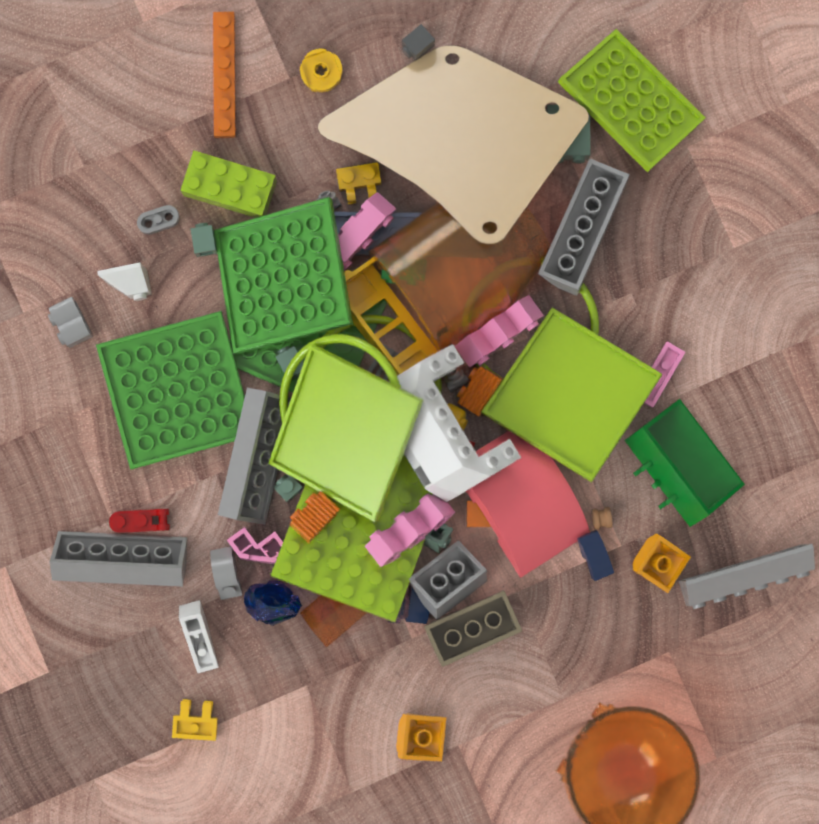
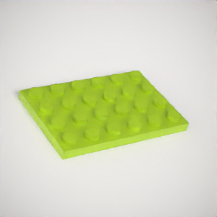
[558,29,705,172]

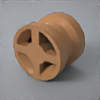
[591,506,612,530]

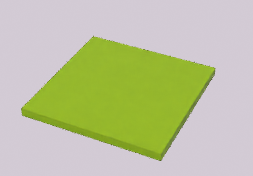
[481,307,662,483]
[268,344,424,522]

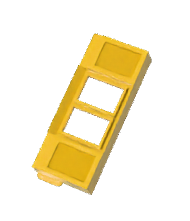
[344,257,438,376]

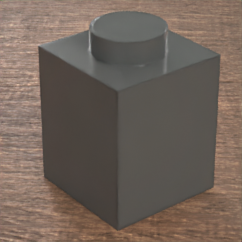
[402,24,435,61]

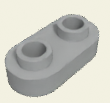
[137,205,180,235]

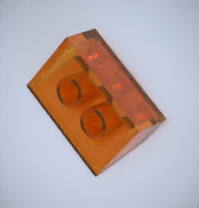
[300,595,367,648]

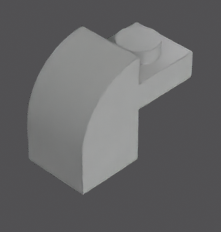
[210,546,242,600]

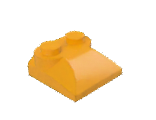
[633,534,691,593]
[396,713,447,761]

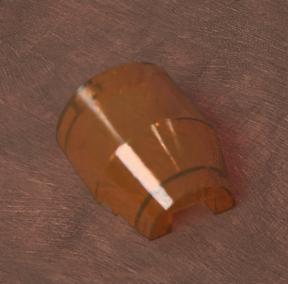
[368,202,550,352]

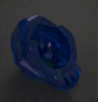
[244,580,302,626]

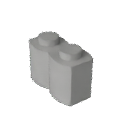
[48,297,93,348]

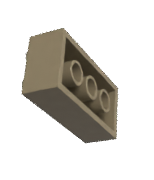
[424,590,522,667]

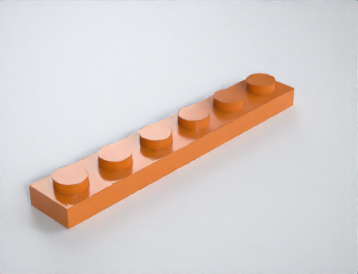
[213,12,236,138]

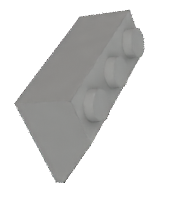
[409,540,487,620]

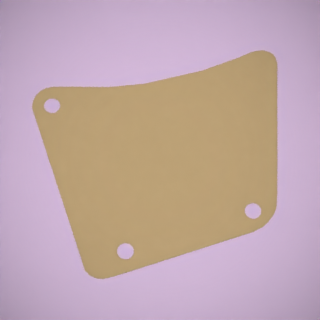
[318,46,589,244]

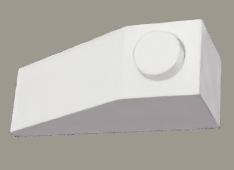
[179,600,219,673]

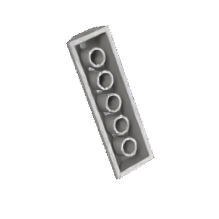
[538,159,630,296]
[218,388,291,525]
[50,531,188,587]
[679,544,815,609]

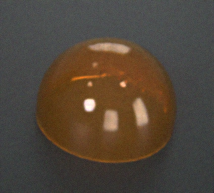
[555,702,700,824]

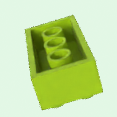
[180,150,277,218]

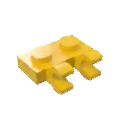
[336,162,381,205]
[172,699,218,741]

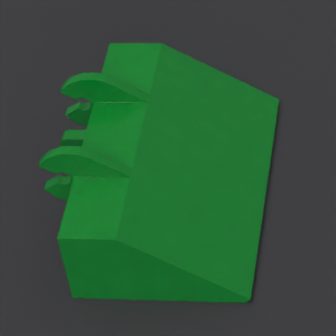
[624,399,745,527]

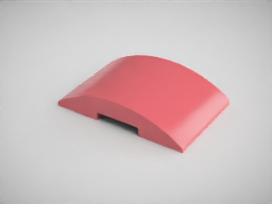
[466,431,590,578]

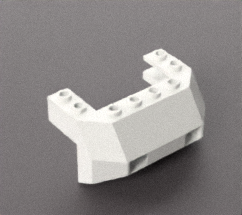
[389,344,521,502]

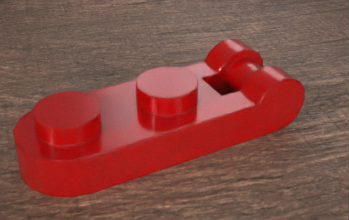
[109,509,170,533]

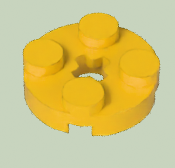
[300,49,342,92]

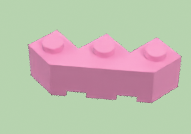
[338,192,396,272]
[455,295,544,367]
[365,493,455,567]
[227,527,283,565]

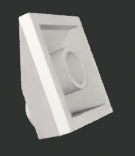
[97,263,152,301]

